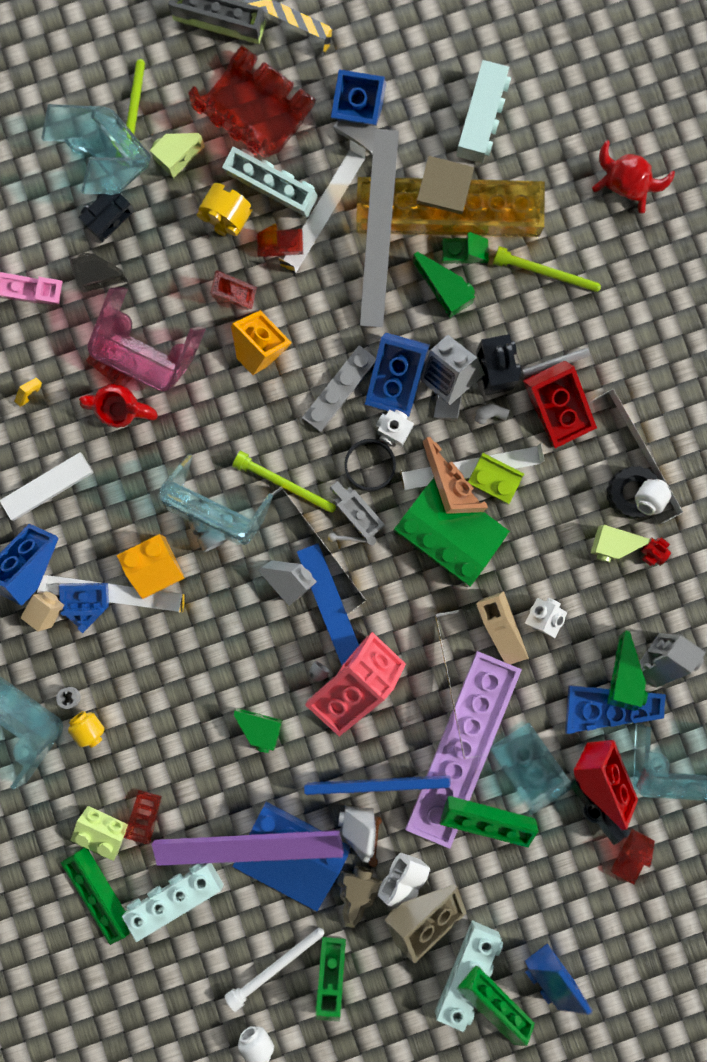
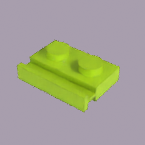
[468,453,524,504]

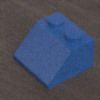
[331,69,386,126]

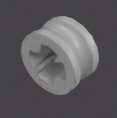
[56,687,81,709]

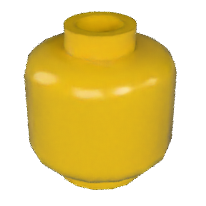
[68,711,104,748]

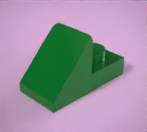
[442,232,489,264]

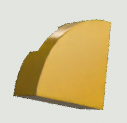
[14,378,42,407]

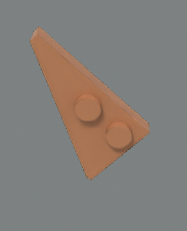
[423,437,488,514]

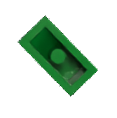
[234,708,283,753]

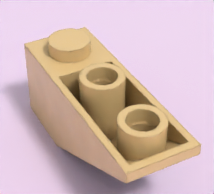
[476,592,529,664]

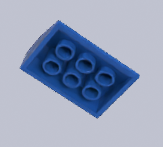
[233,802,350,911]

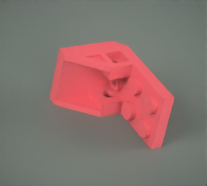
[305,632,406,737]

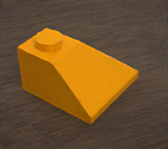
[231,310,292,375]

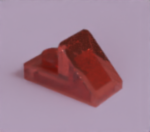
[257,223,304,257]
[210,270,257,310]
[611,828,655,885]

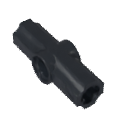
[569,778,630,845]

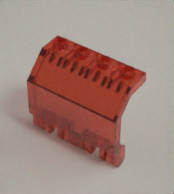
[188,46,316,158]

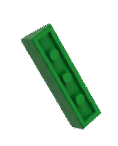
[440,796,538,848]
[61,847,131,945]
[457,966,535,1046]

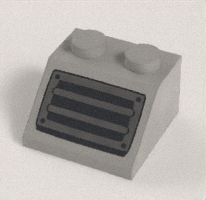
[420,335,485,405]

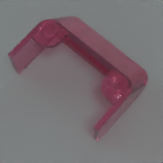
[88,287,206,392]

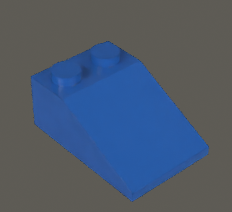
[365,332,430,417]
[0,524,59,606]
[525,943,593,1015]

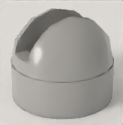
[309,661,330,682]

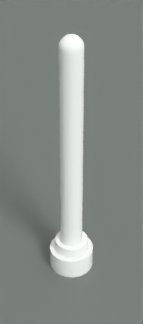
[225,928,324,1012]

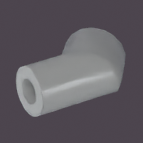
[475,404,510,424]

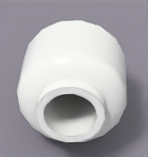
[635,479,671,515]
[238,1026,274,1062]

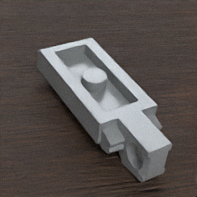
[330,481,385,541]

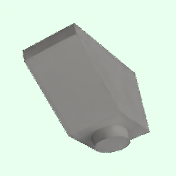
[258,560,317,606]

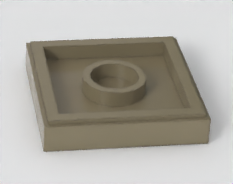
[417,156,474,215]

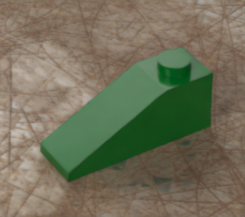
[412,251,475,318]
[607,630,648,711]
[316,937,346,1022]

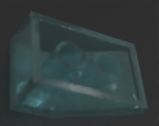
[490,723,571,815]

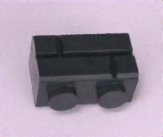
[78,185,134,243]

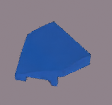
[59,583,109,634]

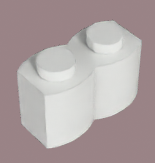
[378,853,430,908]

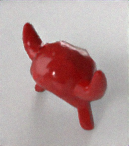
[592,140,675,214]
[79,384,158,428]

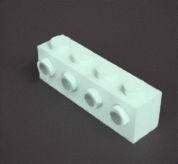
[456,60,511,163]
[222,147,318,217]
[122,863,224,942]
[435,920,503,1032]

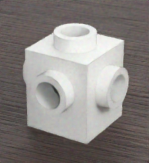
[376,410,414,447]
[525,598,567,638]

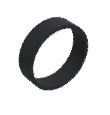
[344,439,396,492]

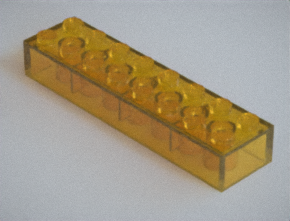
[356,177,545,237]

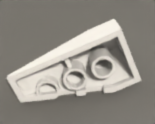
[338,805,375,863]

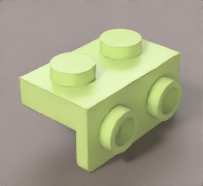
[71,806,130,861]

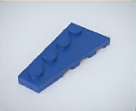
[565,685,666,734]

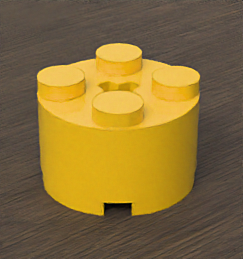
[197,183,253,237]

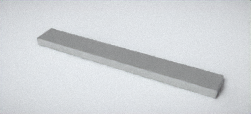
[360,129,399,327]

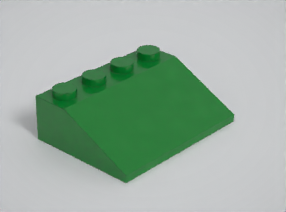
[393,477,510,587]

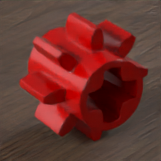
[641,537,671,566]

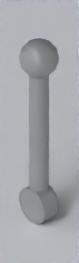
[327,533,376,546]

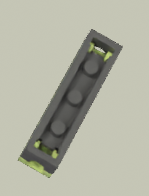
[168,0,266,44]

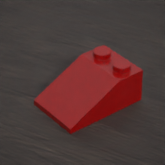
[523,361,597,448]
[574,740,638,830]

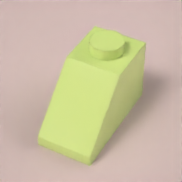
[150,133,205,178]
[591,525,649,563]

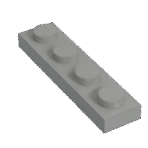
[302,345,376,433]

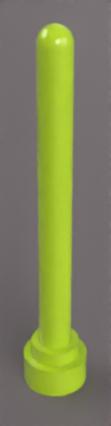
[116,59,145,166]
[493,246,601,292]
[232,450,336,513]

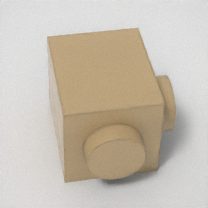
[21,591,64,632]

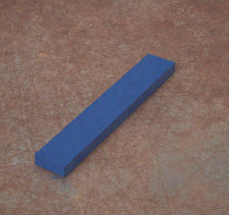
[297,543,359,665]
[304,775,451,795]

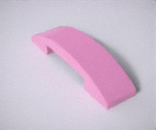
[0,272,63,304]

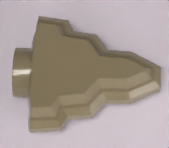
[337,866,383,928]

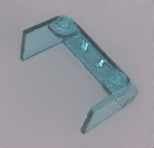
[41,104,151,195]
[159,454,273,545]
[0,677,63,789]
[633,723,707,801]

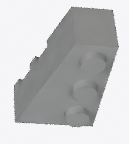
[640,633,706,688]

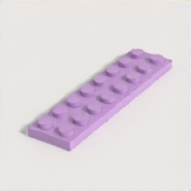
[405,651,522,849]

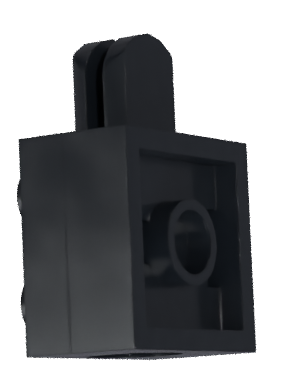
[476,334,522,396]

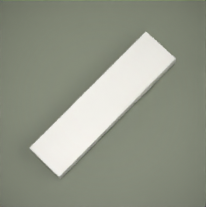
[0,452,94,521]

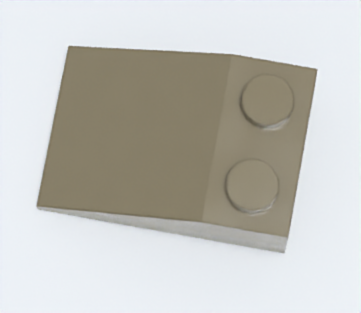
[384,884,467,964]

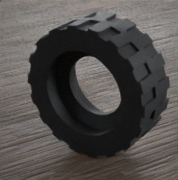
[606,466,658,519]

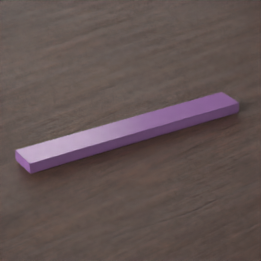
[152,831,344,866]

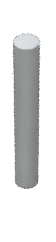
[521,348,590,379]

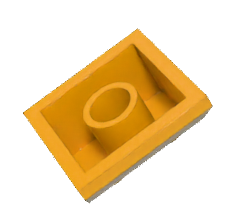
[117,534,185,599]

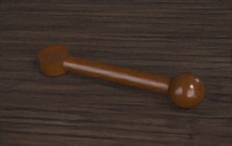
[368,816,382,867]

